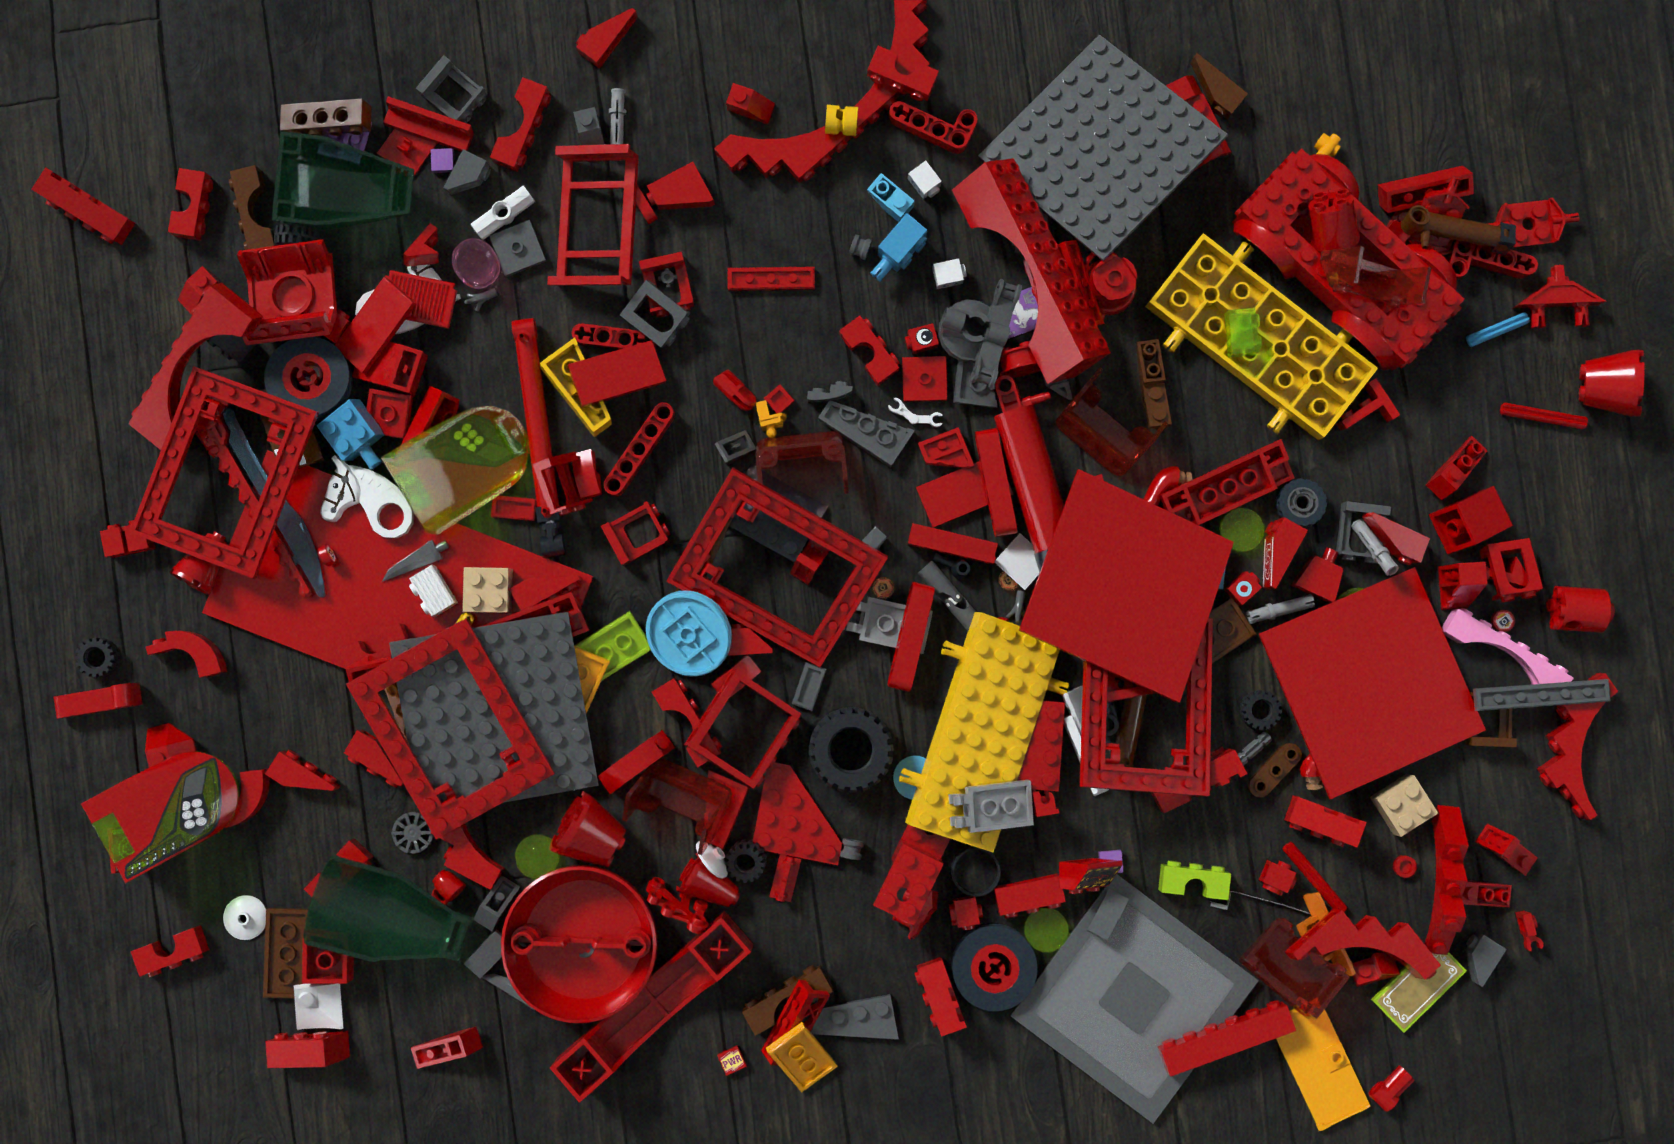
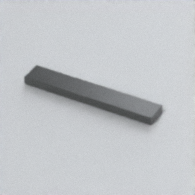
[1473,679,1611,711]

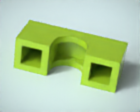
[1158,861,1231,900]

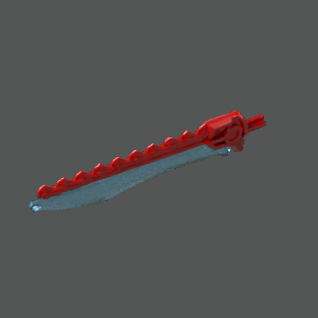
[195,402,326,598]

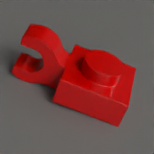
[1515,910,1543,951]

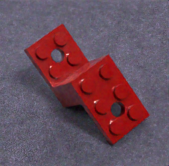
[873,824,950,925]

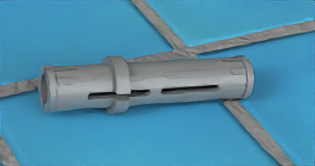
[609,88,626,144]
[1351,519,1399,576]
[1247,594,1315,624]

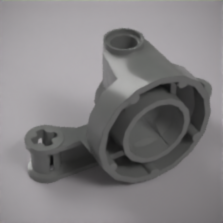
[938,279,1022,388]

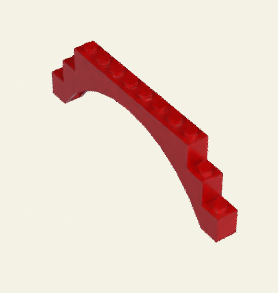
[714,0,930,183]

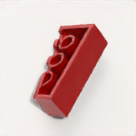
[392,386,460,477]

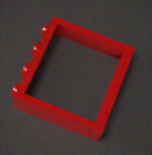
[684,670,801,789]

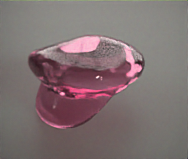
[452,238,500,289]

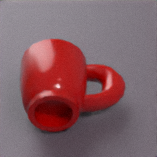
[431,869,465,908]

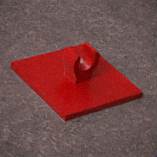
[377,129,437,178]

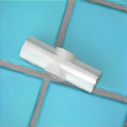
[471,186,535,240]

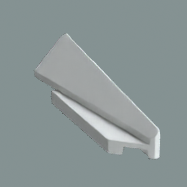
[1061,685,1109,796]

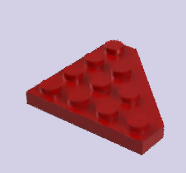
[753,762,842,865]

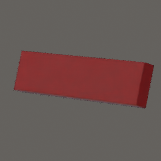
[727,267,815,291]

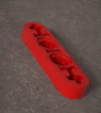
[572,323,657,349]

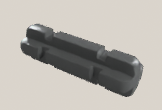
[1238,732,1272,766]

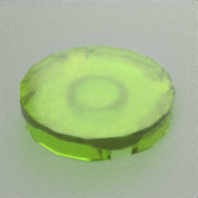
[1220,508,1264,552]
[515,834,560,879]
[1024,907,1068,952]

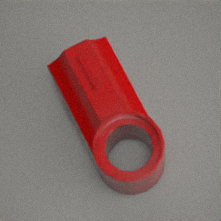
[1369,1065,1415,1112]

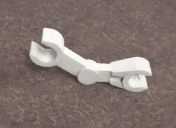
[888,398,942,428]

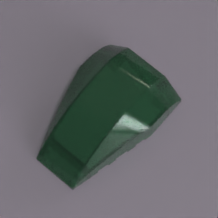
[272,131,414,230]

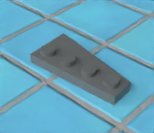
[953,319,997,408]
[817,400,915,468]
[805,994,899,1039]

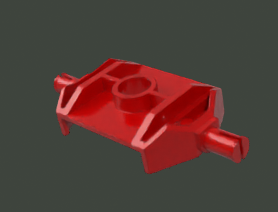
[1408,176,1469,255]
[1487,197,1580,248]

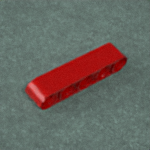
[604,403,675,496]
[975,428,1017,537]
[888,582,935,692]

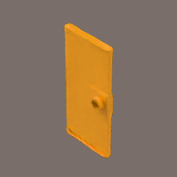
[1276,998,1371,1131]

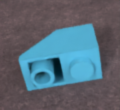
[867,173,915,222]

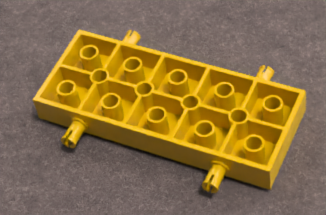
[1145,233,1378,440]
[899,612,1069,852]

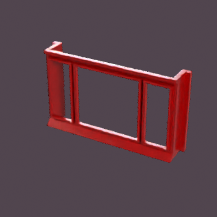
[547,144,639,286]

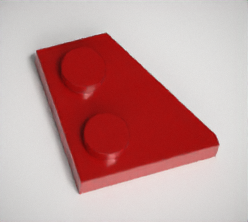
[918,427,974,469]

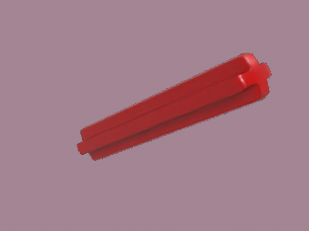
[1500,403,1588,429]
[1282,842,1347,912]

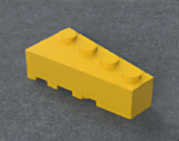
[540,337,612,437]

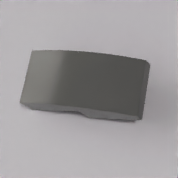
[807,381,853,403]
[1087,889,1129,942]
[464,929,502,978]

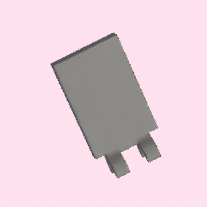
[845,597,933,654]
[948,780,1034,833]

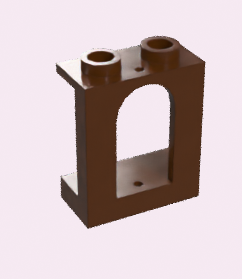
[1465,688,1517,747]

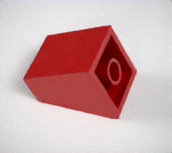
[1429,486,1513,554]

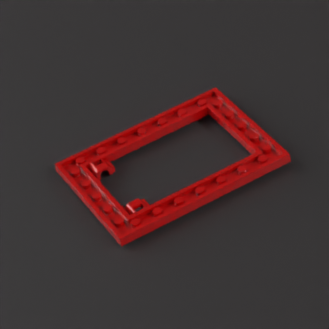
[130,366,319,579]
[666,468,888,667]
[346,618,555,839]
[1080,618,1213,797]

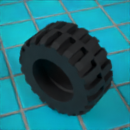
[809,707,894,793]

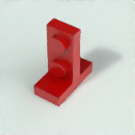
[1337,378,1400,431]
[790,539,830,585]
[1475,824,1538,876]

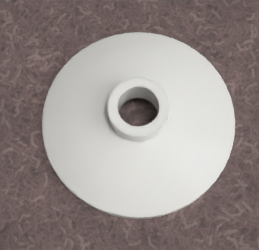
[696,840,728,879]
[223,895,266,940]

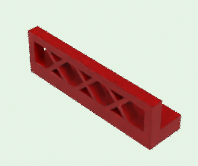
[383,96,474,152]
[907,523,998,565]
[761,980,830,1066]

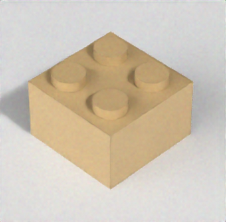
[463,567,513,613]
[1370,774,1438,837]

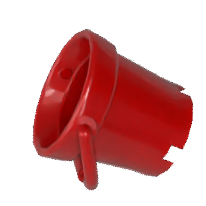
[1084,252,1137,319]

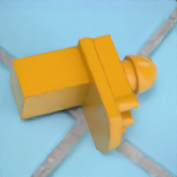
[756,400,787,438]

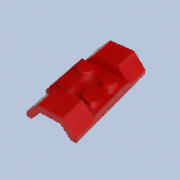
[1166,75,1231,171]

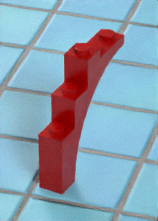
[1537,673,1618,820]
[1424,805,1469,955]
[431,824,504,890]

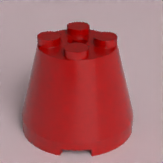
[1579,350,1644,416]
[549,791,626,867]

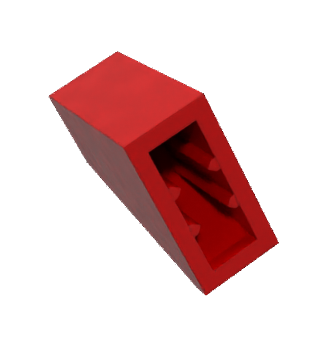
[646,162,715,210]

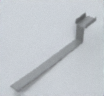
[1210,891,1310,914]

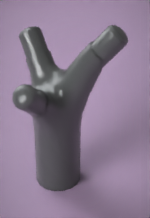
[464,288,498,311]
[1006,590,1026,623]

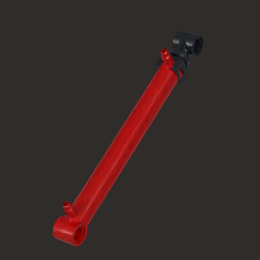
[512,318,566,558]

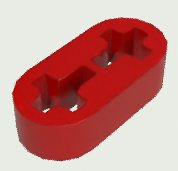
[636,185,658,225]

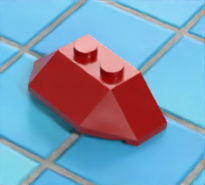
[145,723,201,814]

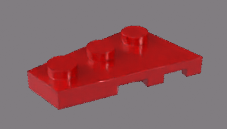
[703,770,750,849]

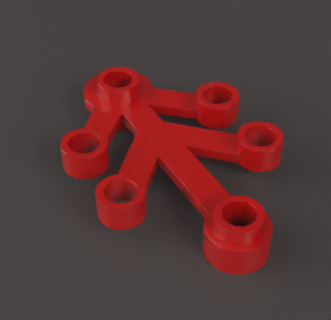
[646,877,709,934]

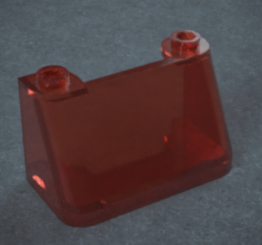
[1239,917,1350,1019]

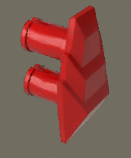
[893,889,938,940]

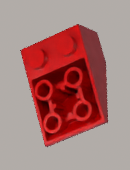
[352,342,428,397]

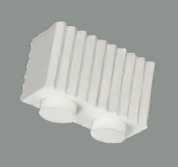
[409,565,458,617]

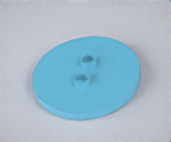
[646,590,732,676]

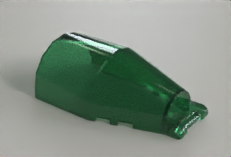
[303,855,474,962]

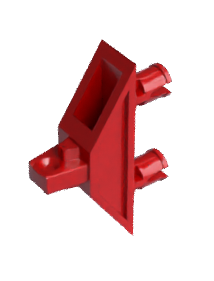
[1512,265,1607,329]

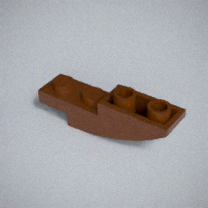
[1136,339,1172,430]

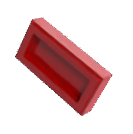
[491,495,537,521]

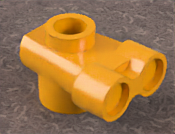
[1314,133,1341,158]

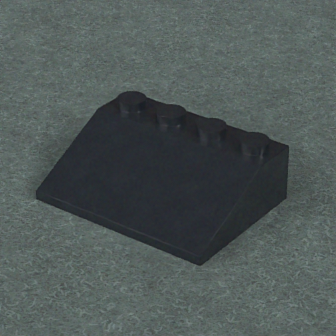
[729,464,828,563]

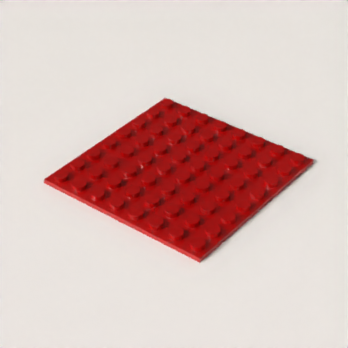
[1019,469,1234,703]
[1259,567,1486,799]

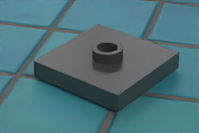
[489,220,546,277]

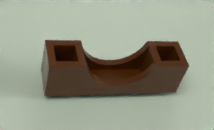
[229,165,276,250]
[742,965,833,1036]

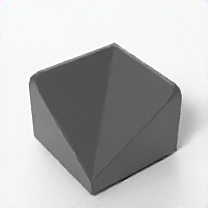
[862,526,887,550]

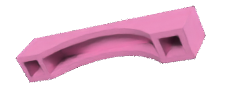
[1441,608,1573,684]

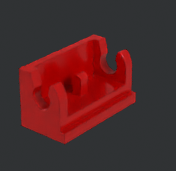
[1031,789,1059,817]

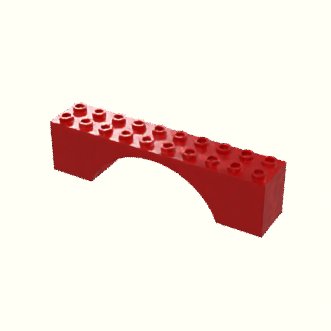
[952,158,1111,384]
[550,911,753,1103]

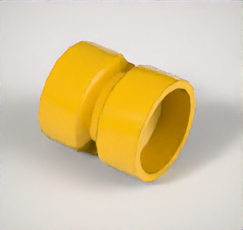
[825,104,858,136]

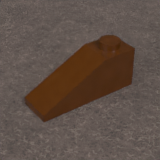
[1191,53,1248,120]

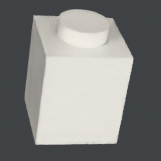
[908,161,942,199]
[932,259,966,289]

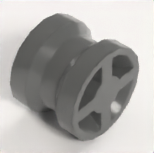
[849,234,872,260]
[840,838,865,860]

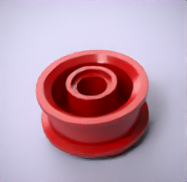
[999,341,1041,378]

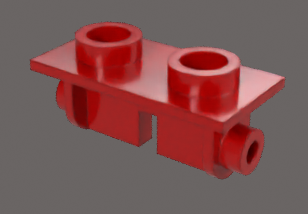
[769,854,801,902]

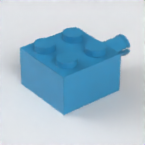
[870,213,927,282]
[317,399,385,469]

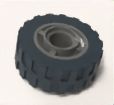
[1275,478,1327,528]

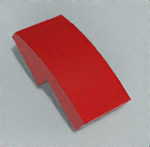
[572,449,602,500]
[711,655,761,698]

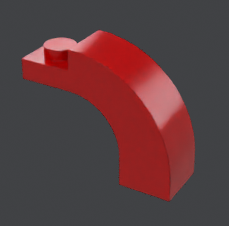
[146,631,228,678]
[597,730,675,794]
[208,769,270,828]

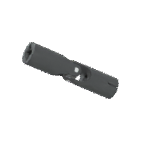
[918,561,976,631]

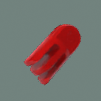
[713,370,757,411]

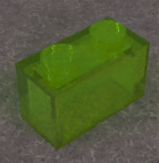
[1224,308,1262,358]

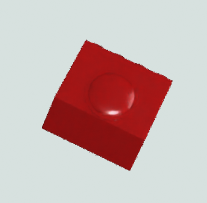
[237,239,337,345]

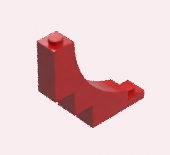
[1285,909,1441,980]

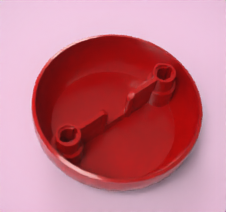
[501,865,658,1023]

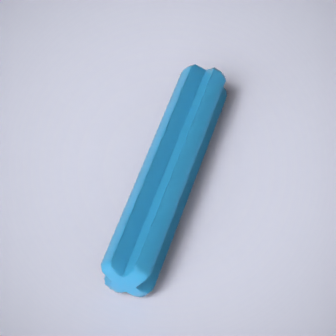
[1466,312,1530,347]

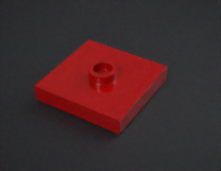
[902,356,947,402]
[367,389,413,439]

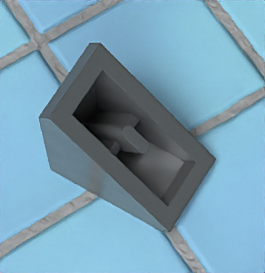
[715,430,756,466]

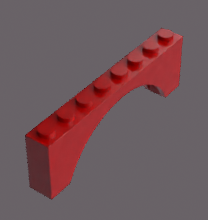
[129,283,263,450]

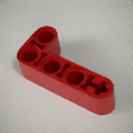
[889,101,978,154]
[1446,240,1538,280]
[53,683,143,719]

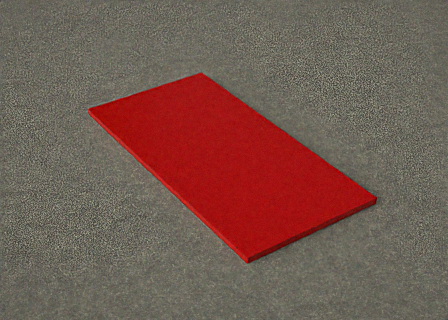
[202,450,594,669]

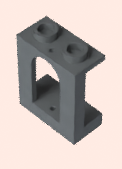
[416,55,487,123]
[620,280,691,348]
[1336,501,1391,564]

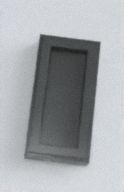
[792,662,827,711]

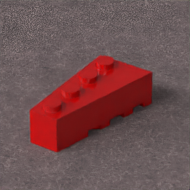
[31,167,136,245]
[1017,701,1065,791]
[1151,746,1247,813]

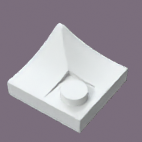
[294,984,343,1030]

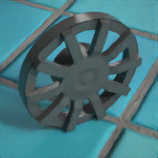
[391,812,434,854]

